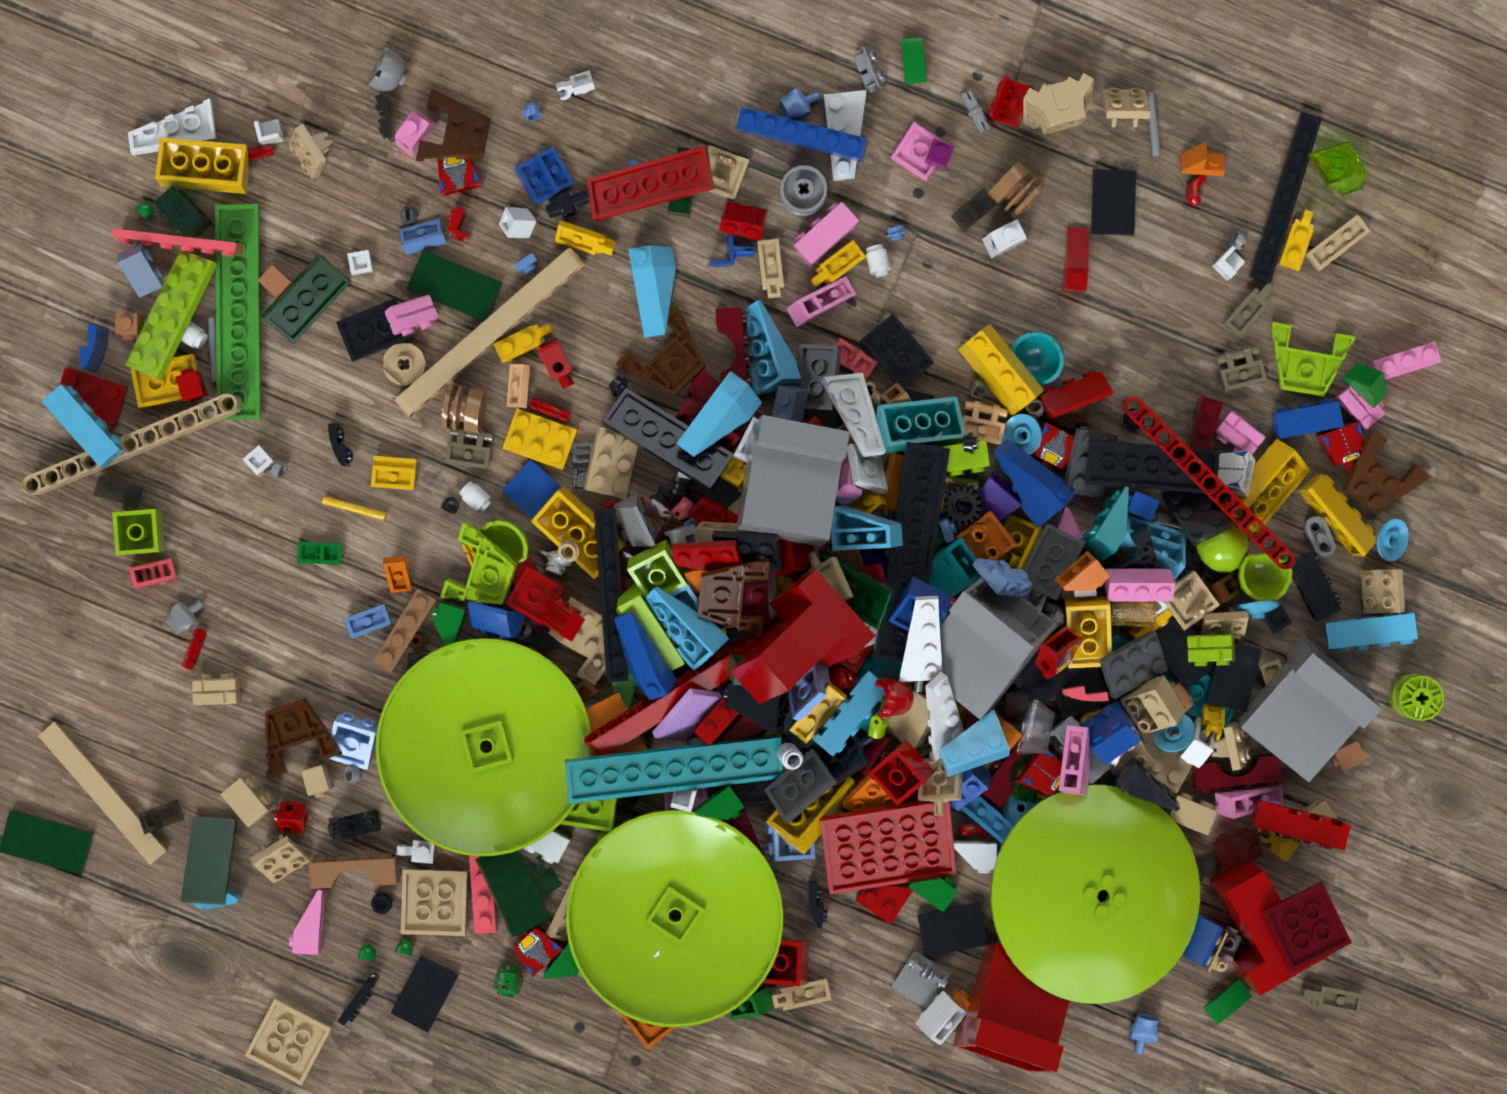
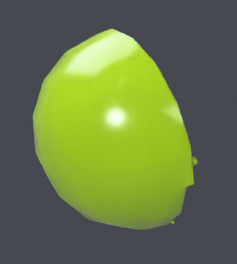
[476,519,529,563]
[1196,520,1248,573]
[1238,553,1293,602]

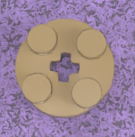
[383,343,427,386]

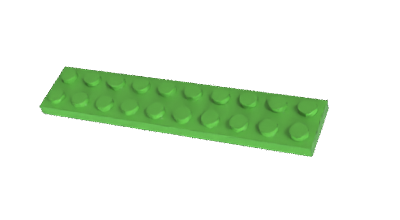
[215,204,262,420]

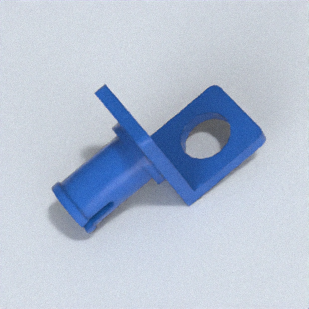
[707,235,754,267]

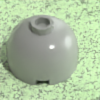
[368,47,407,92]

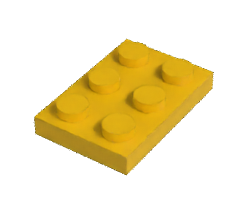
[131,354,198,409]
[502,408,578,470]

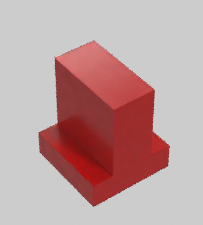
[730,569,876,704]
[1209,858,1337,996]
[952,943,1070,1073]

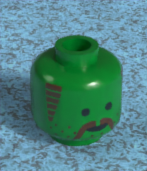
[493,964,524,998]

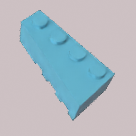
[41,384,125,468]
[1326,610,1418,652]
[812,670,885,756]

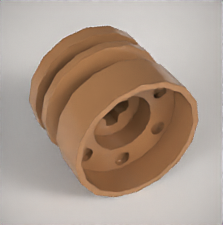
[988,161,1045,219]
[441,384,487,434]

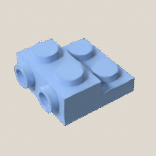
[972,559,1033,597]
[788,662,830,721]
[328,712,378,770]
[764,816,815,861]

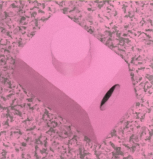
[395,111,438,158]

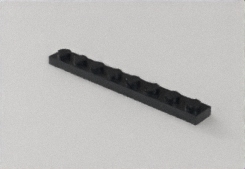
[1249,112,1322,283]
[593,508,629,683]

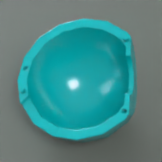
[1011,331,1064,385]

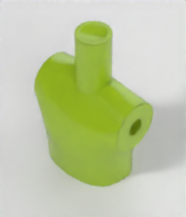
[868,697,893,739]

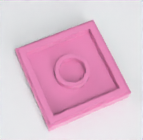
[890,122,948,182]

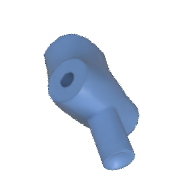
[779,88,820,119]
[1128,1013,1159,1055]

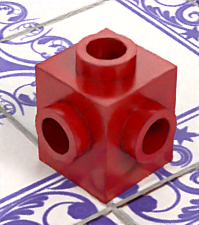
[274,801,308,834]

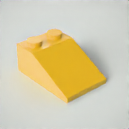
[1064,596,1112,668]

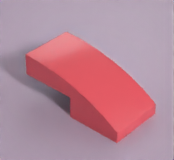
[835,338,877,380]
[1061,685,1109,701]

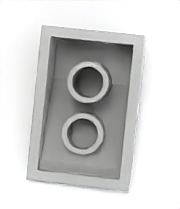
[614,493,656,547]

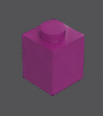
[924,139,954,171]

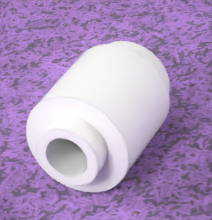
[866,244,891,278]
[181,321,208,349]
[459,481,492,513]
[777,742,803,770]

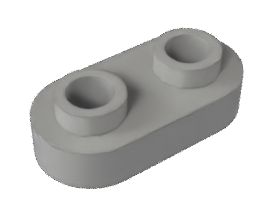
[1304,516,1336,557]

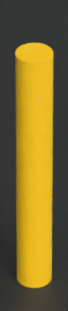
[322,496,387,521]

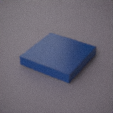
[502,459,562,519]

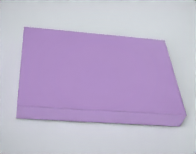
[652,688,723,742]

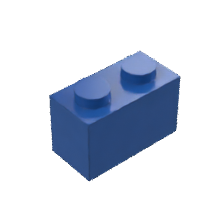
[1128,491,1160,521]

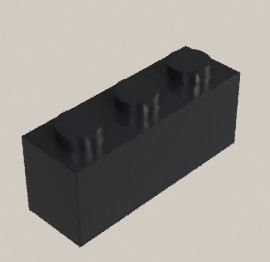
[1291,552,1342,621]

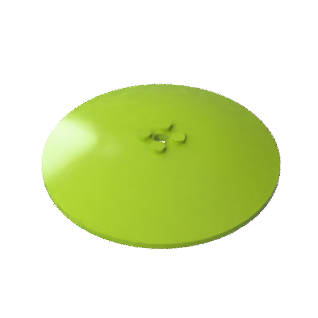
[376,638,592,856]
[990,785,1200,1004]
[566,810,783,1027]

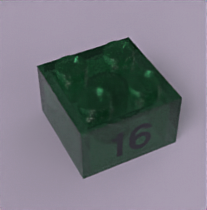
[154,185,213,238]

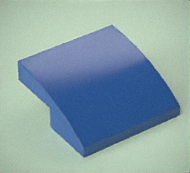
[514,146,575,206]
[80,324,109,371]

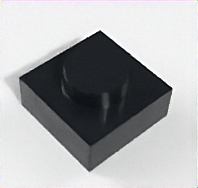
[1263,604,1292,634]

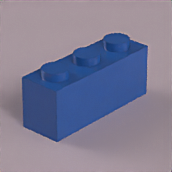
[1271,398,1344,440]

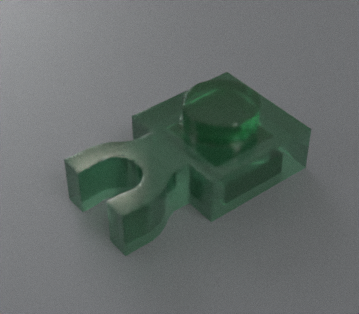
[526,855,562,897]

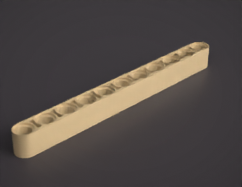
[395,248,585,417]
[22,394,243,495]

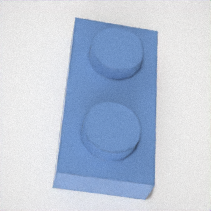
[344,604,393,639]

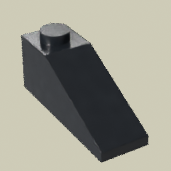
[1115,757,1180,811]

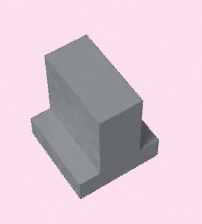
[736,415,850,547]
[940,577,1058,720]
[1238,636,1382,782]

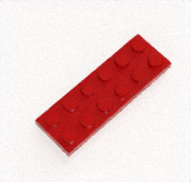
[586,146,714,222]

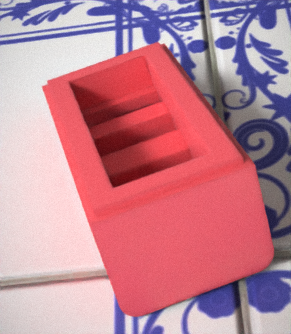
[129,558,177,590]

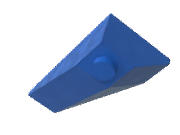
[993,439,1075,528]
[614,611,677,700]

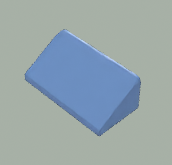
[399,218,447,255]

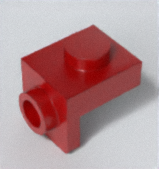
[447,206,471,242]

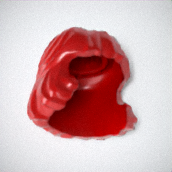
[875,678,914,719]

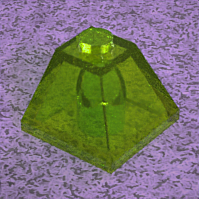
[1308,141,1368,195]

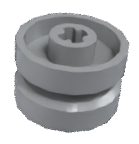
[780,165,827,217]

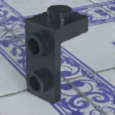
[328,810,381,840]

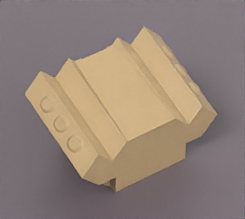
[1023,73,1094,135]

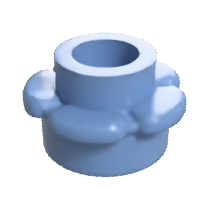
[522,102,542,121]
[886,225,907,241]

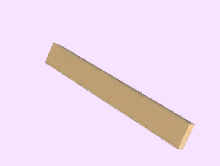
[38,721,168,865]

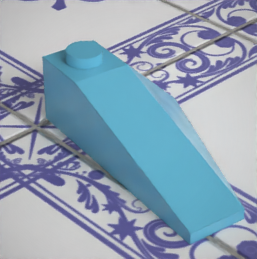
[629,246,676,338]
[677,371,762,457]

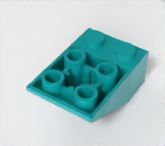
[1081,486,1129,562]
[929,537,981,597]

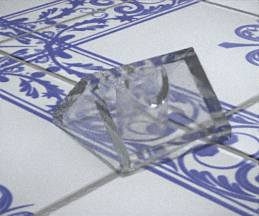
[1017,700,1055,754]

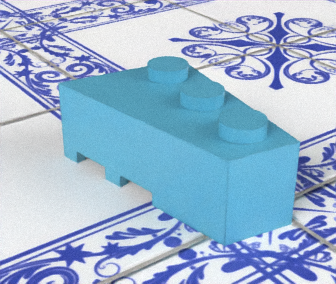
[831,505,903,551]
[1119,515,1186,580]
[940,709,1010,777]

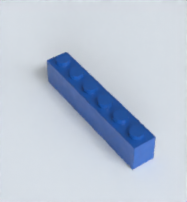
[736,107,869,163]

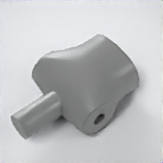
[163,600,204,636]

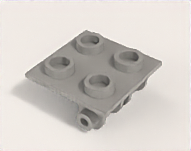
[892,950,951,1009]

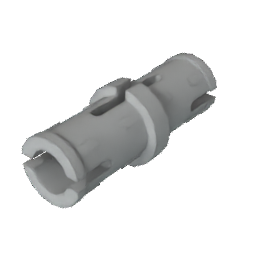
[961,89,992,134]

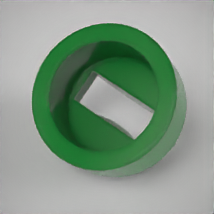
[135,202,154,220]
[395,939,413,956]
[358,944,376,961]

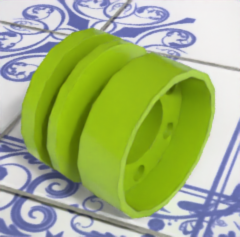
[1389,673,1444,721]

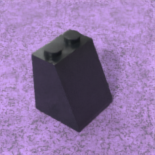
[724,683,787,733]

